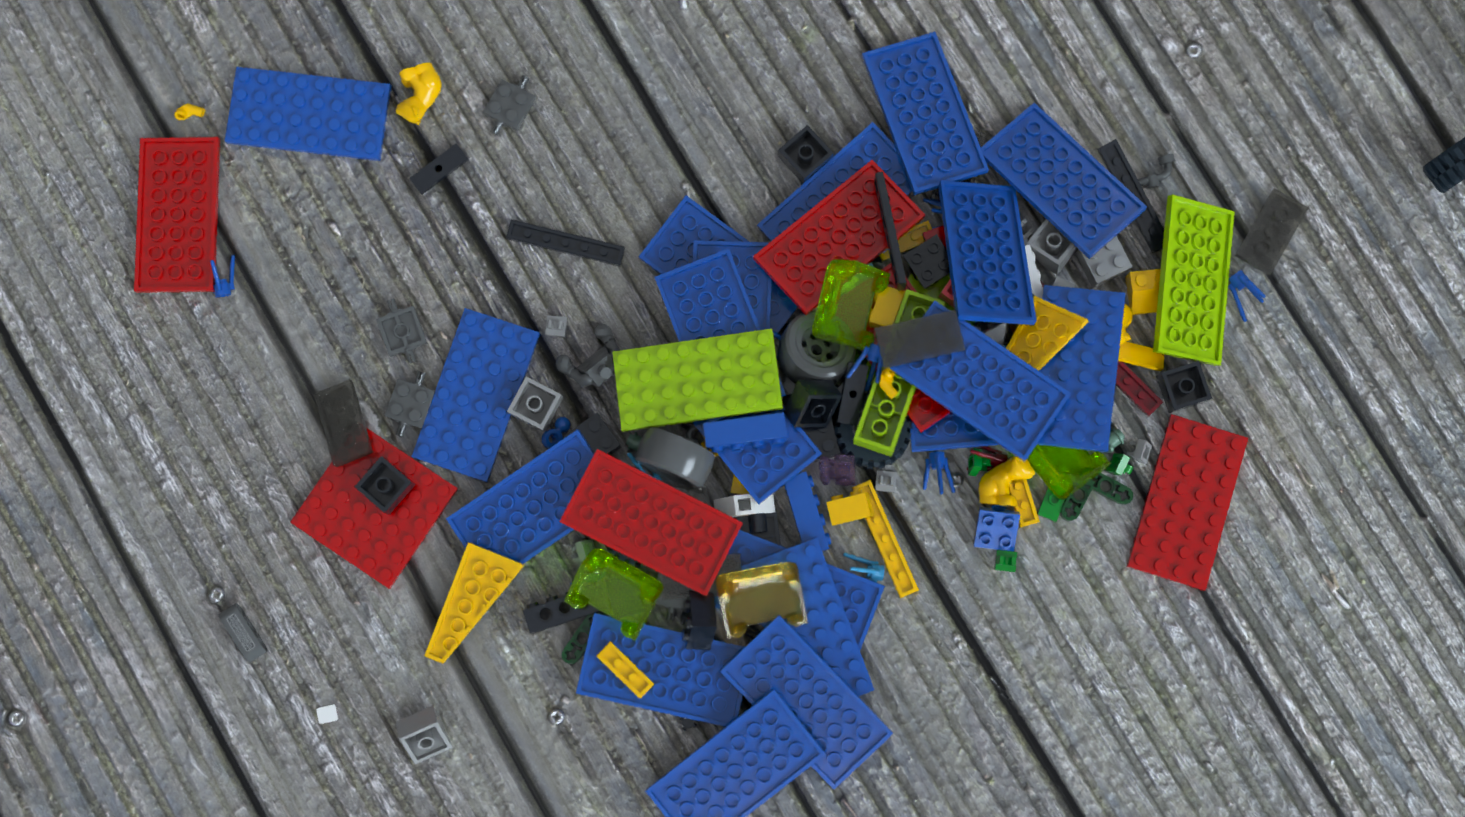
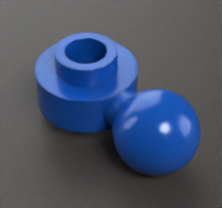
[542,417,571,449]

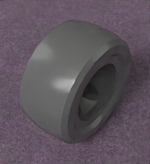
[777,310,856,384]
[635,427,715,489]

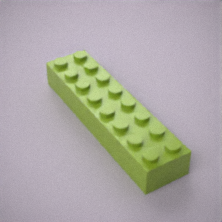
[853,289,945,457]

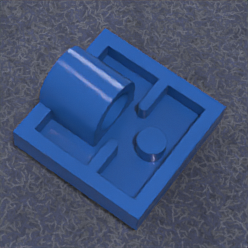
[973,505,1020,552]

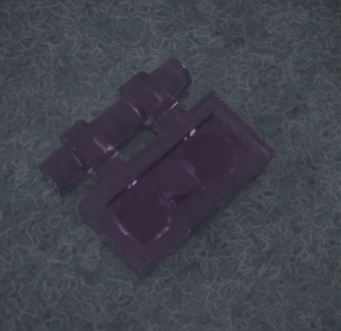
[818,455,856,486]

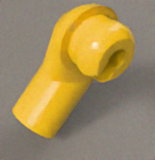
[174,103,205,120]

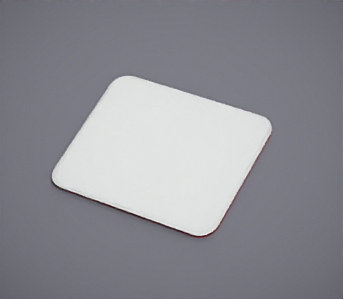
[316,704,338,724]

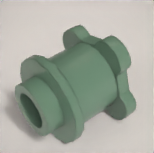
[1108,428,1125,453]
[626,432,642,451]

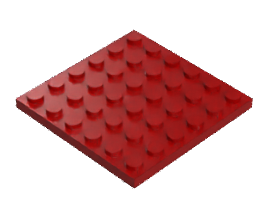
[290,423,458,589]

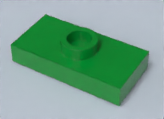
[1037,477,1071,522]

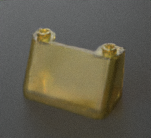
[717,562,808,638]

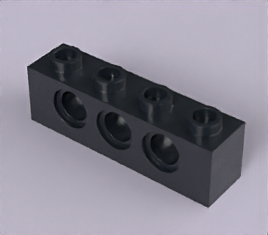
[523,583,609,634]

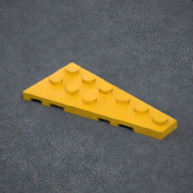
[1006,296,1089,371]
[424,542,525,664]

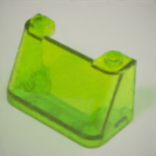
[812,259,890,351]
[1027,445,1111,500]
[564,549,664,641]

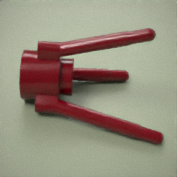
[967,446,1008,471]

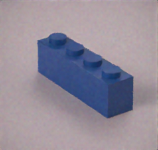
[703,412,788,452]
[784,471,831,552]

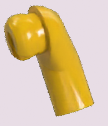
[879,368,898,399]

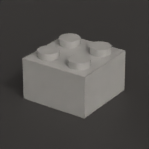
[1075,236,1132,288]
[507,376,563,432]

